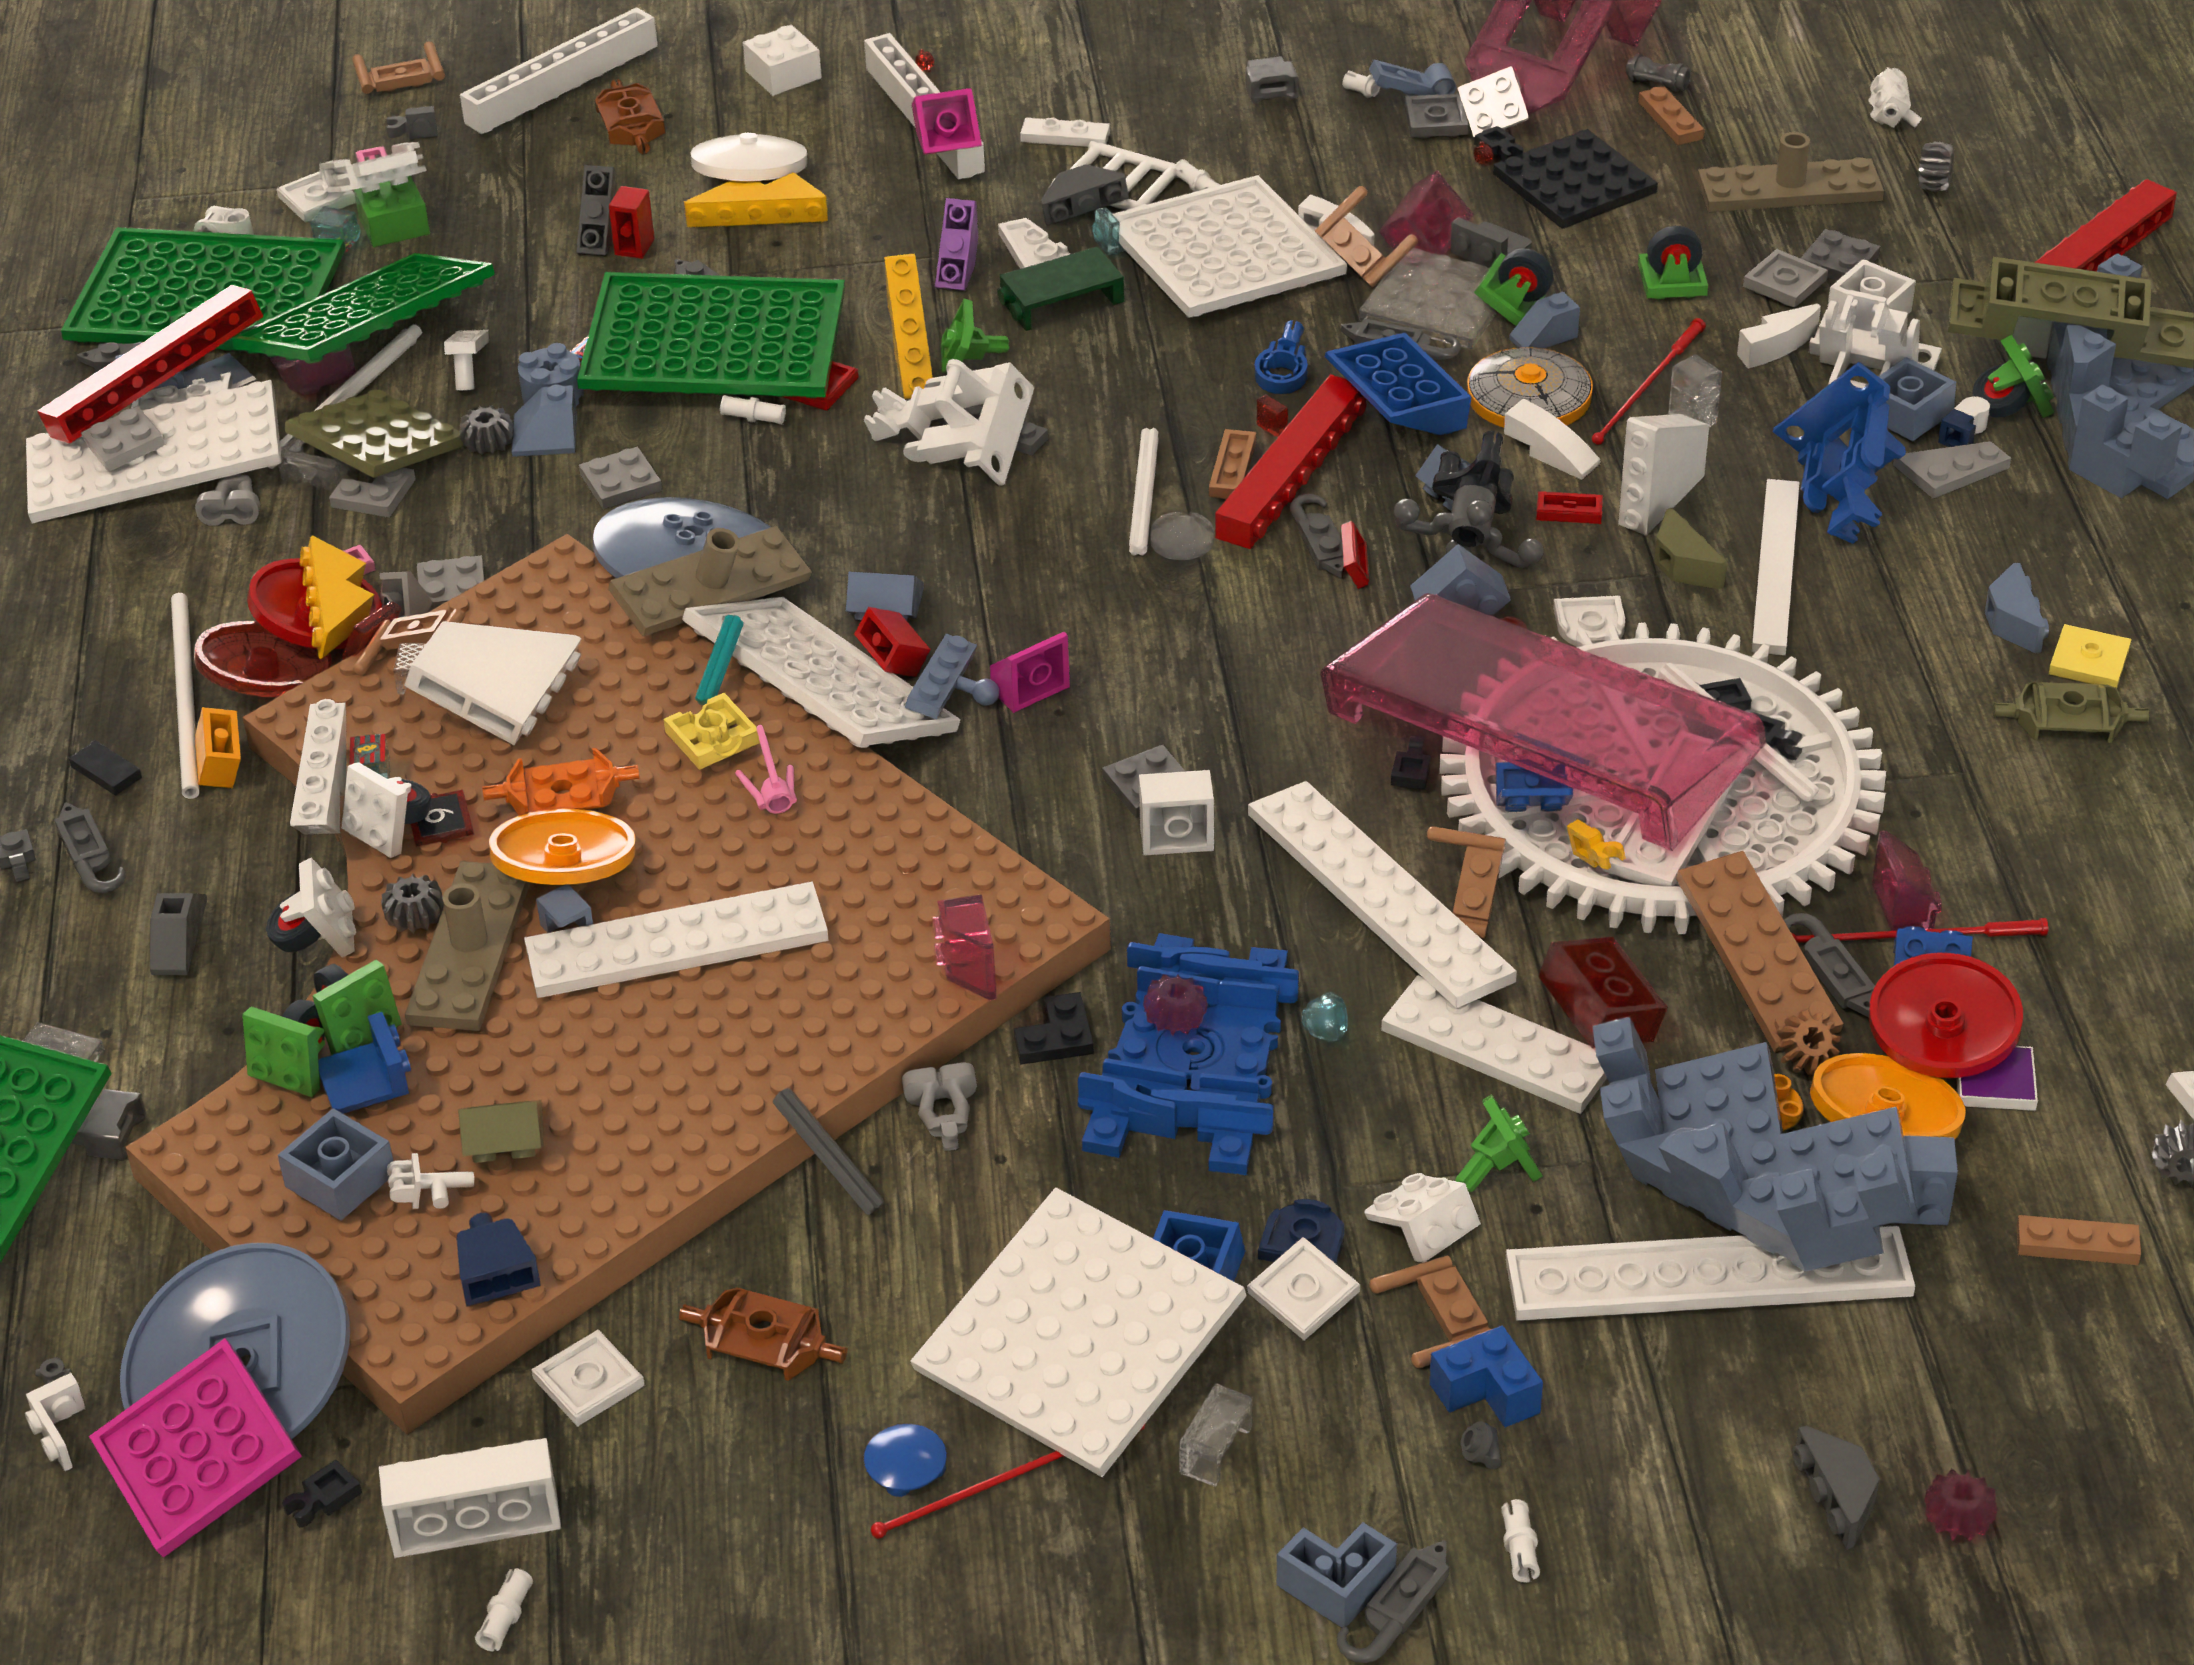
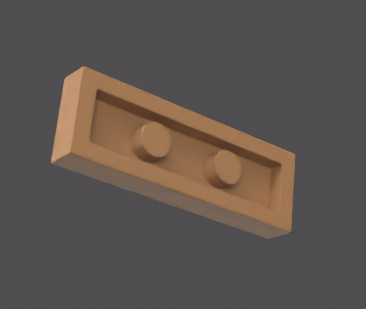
[1638,86,1704,145]
[1209,429,1256,500]
[2017,1215,2141,1265]

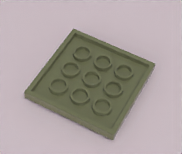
[285,390,464,478]

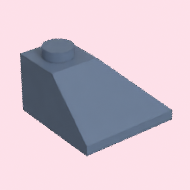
[512,385,577,457]

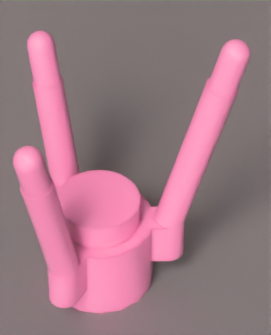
[735,725,797,814]

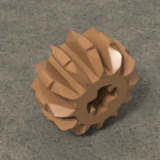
[1775,1010,1841,1075]

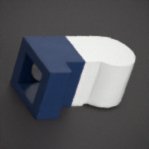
[1938,397,1990,447]

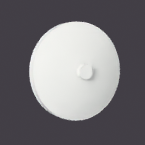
[691,133,807,181]

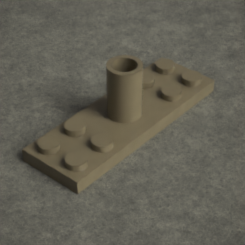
[1697,132,1884,212]
[608,526,812,637]
[405,861,531,1031]

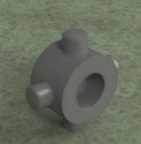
[35,1357,72,1385]

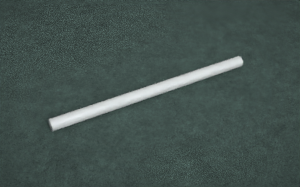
[171,593,200,799]

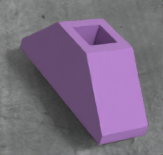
[935,198,978,291]

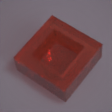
[1257,394,1288,437]

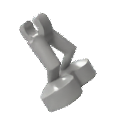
[195,473,260,526]
[902,1063,977,1151]

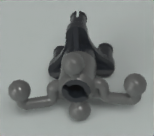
[1394,430,1544,568]

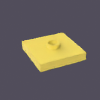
[2049,624,2132,689]

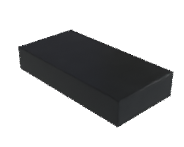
[69,740,142,796]

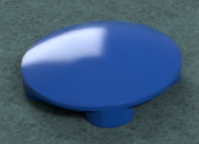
[864,1424,946,1497]

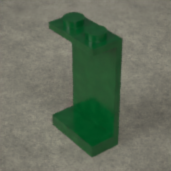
[997,246,1124,331]

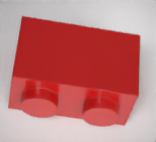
[609,186,655,259]
[854,607,931,677]

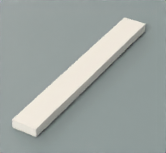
[1752,479,1799,655]

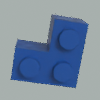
[1430,1325,1543,1427]

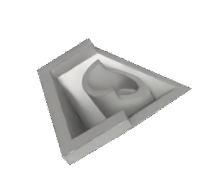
[379,571,432,621]

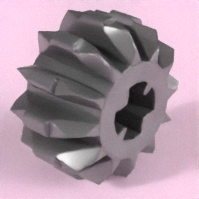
[1918,142,1955,192]
[459,405,513,455]
[381,873,444,934]
[2152,1119,2194,1186]

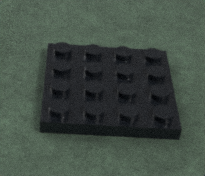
[1493,129,1658,229]

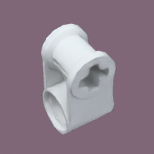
[194,206,254,235]

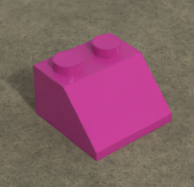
[911,88,982,155]
[990,632,1070,713]

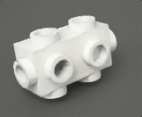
[1868,67,1922,128]

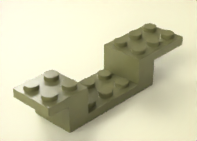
[1948,257,2194,369]

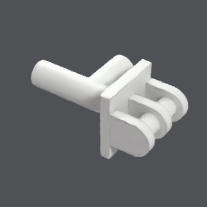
[387,1153,474,1209]

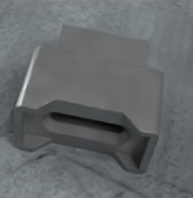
[1245,56,1298,103]
[71,1089,146,1160]

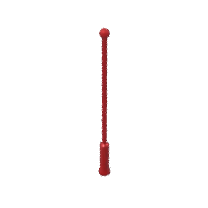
[1592,318,1706,445]
[1791,918,2048,943]
[870,1424,1145,1539]

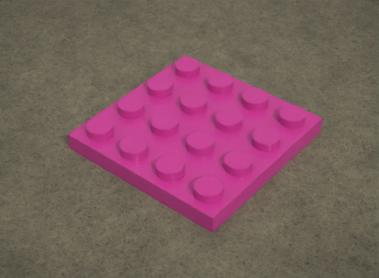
[89,1338,302,1558]

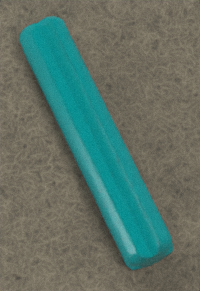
[695,614,744,706]

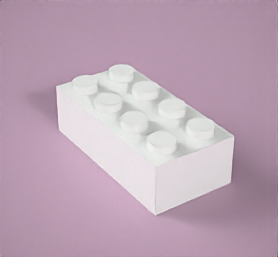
[379,1438,561,1558]

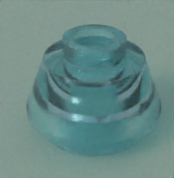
[1302,991,1348,1042]

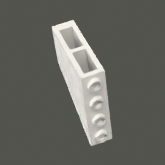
[1618,414,1709,536]
[404,621,582,746]

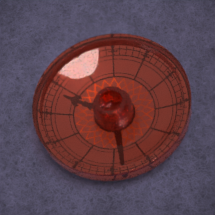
[194,621,332,697]

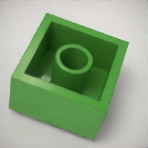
[354,175,430,247]

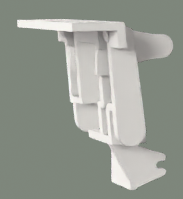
[1809,290,1942,388]
[864,359,1034,486]

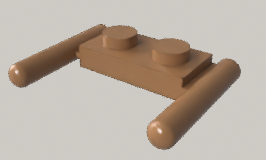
[352,42,445,94]
[1314,186,1418,288]
[353,608,465,675]
[1427,826,1506,939]
[1369,1255,1491,1368]

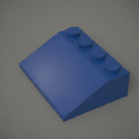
[1325,333,1471,435]

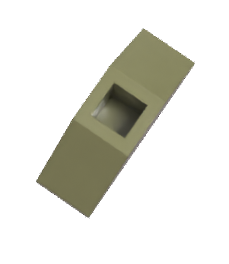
[1654,508,1727,589]

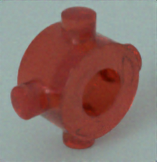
[915,49,934,72]
[1473,142,1493,164]

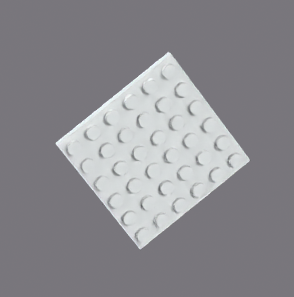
[1103,175,1347,318]
[911,1187,1246,1477]

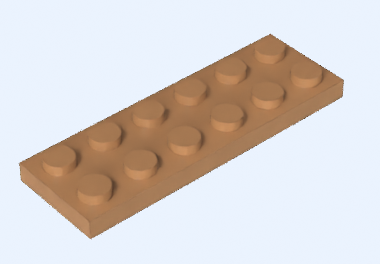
[1676,851,1844,1053]

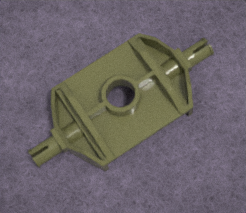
[1993,682,2149,743]

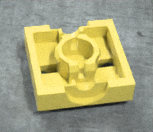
[664,693,760,770]

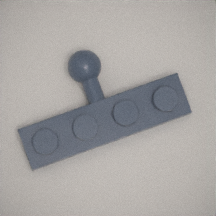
[905,634,999,719]

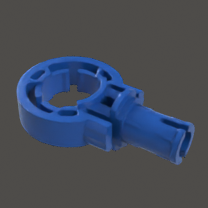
[1255,320,1307,394]

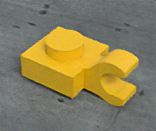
[1567,819,1626,870]

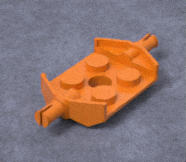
[482,748,640,816]

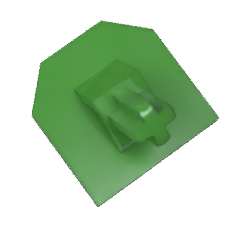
[941,299,1009,374]
[1455,1094,1543,1192]

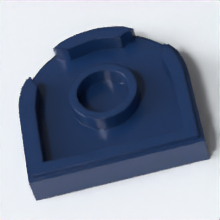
[1258,1199,1344,1265]

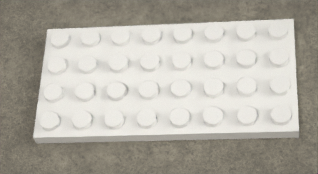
[26,380,282,524]
[682,597,960,748]

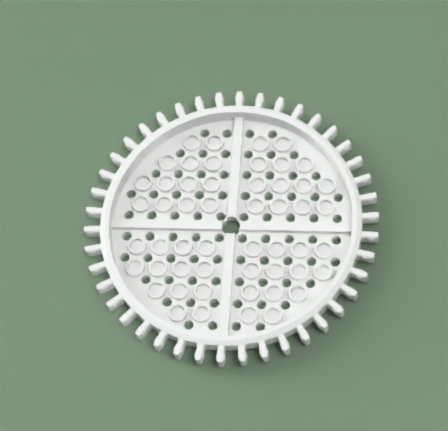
[1439,623,1886,934]

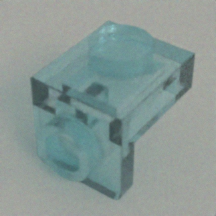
[1092,207,1126,255]

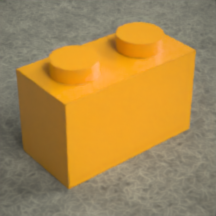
[195,707,241,788]

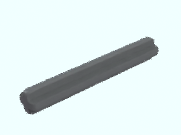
[773,1088,884,1215]

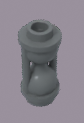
[1626,53,1691,92]

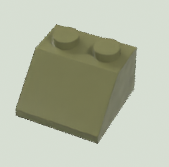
[458,1100,544,1163]

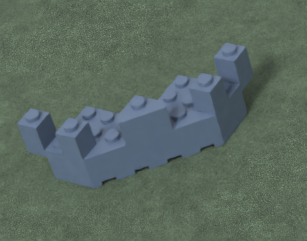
[2047,253,2194,499]
[1593,1017,1918,1271]

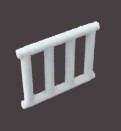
[1052,141,1183,210]

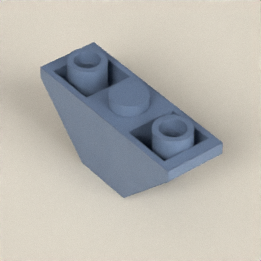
[1985,563,2049,653]

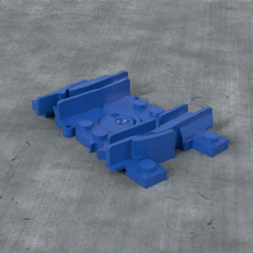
[1078,933,1299,1175]

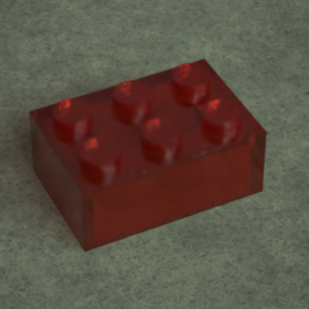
[1538,937,1668,1048]

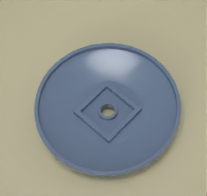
[593,497,771,578]
[120,1243,350,1439]

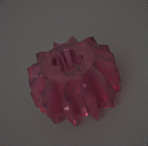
[1143,973,1208,1036]
[1924,1468,1998,1541]

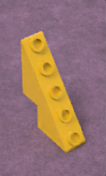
[684,172,828,227]
[884,254,933,399]
[300,535,374,659]

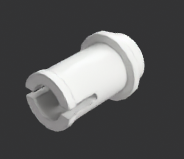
[1343,71,1380,98]

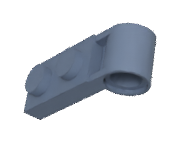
[1369,59,1456,96]

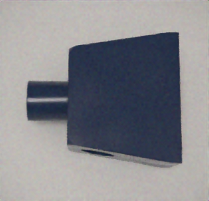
[456,1213,541,1307]

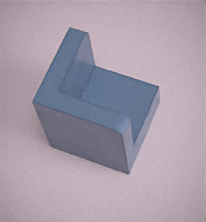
[536,885,593,933]

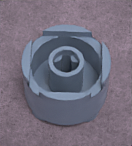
[518,343,584,406]

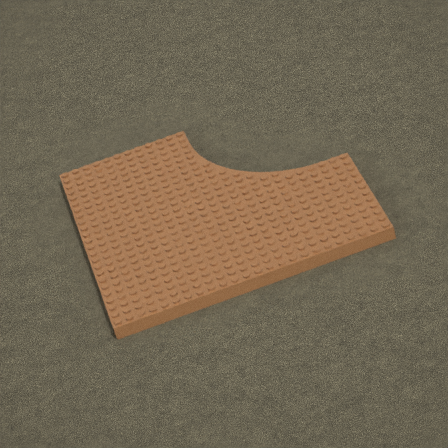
[125,534,1111,1435]

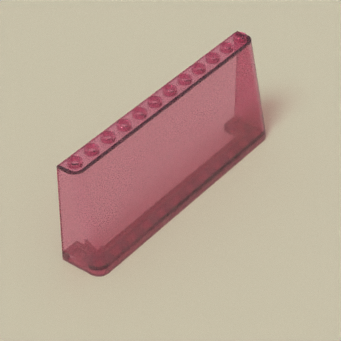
[1320,593,1766,851]

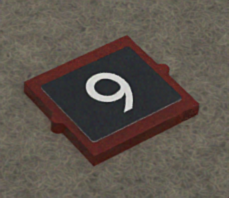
[410,790,474,847]

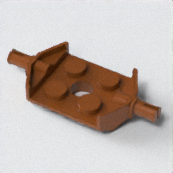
[595,79,665,154]
[679,1288,847,1381]

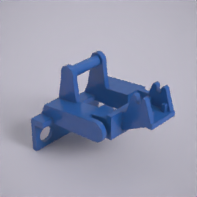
[1773,362,1906,544]

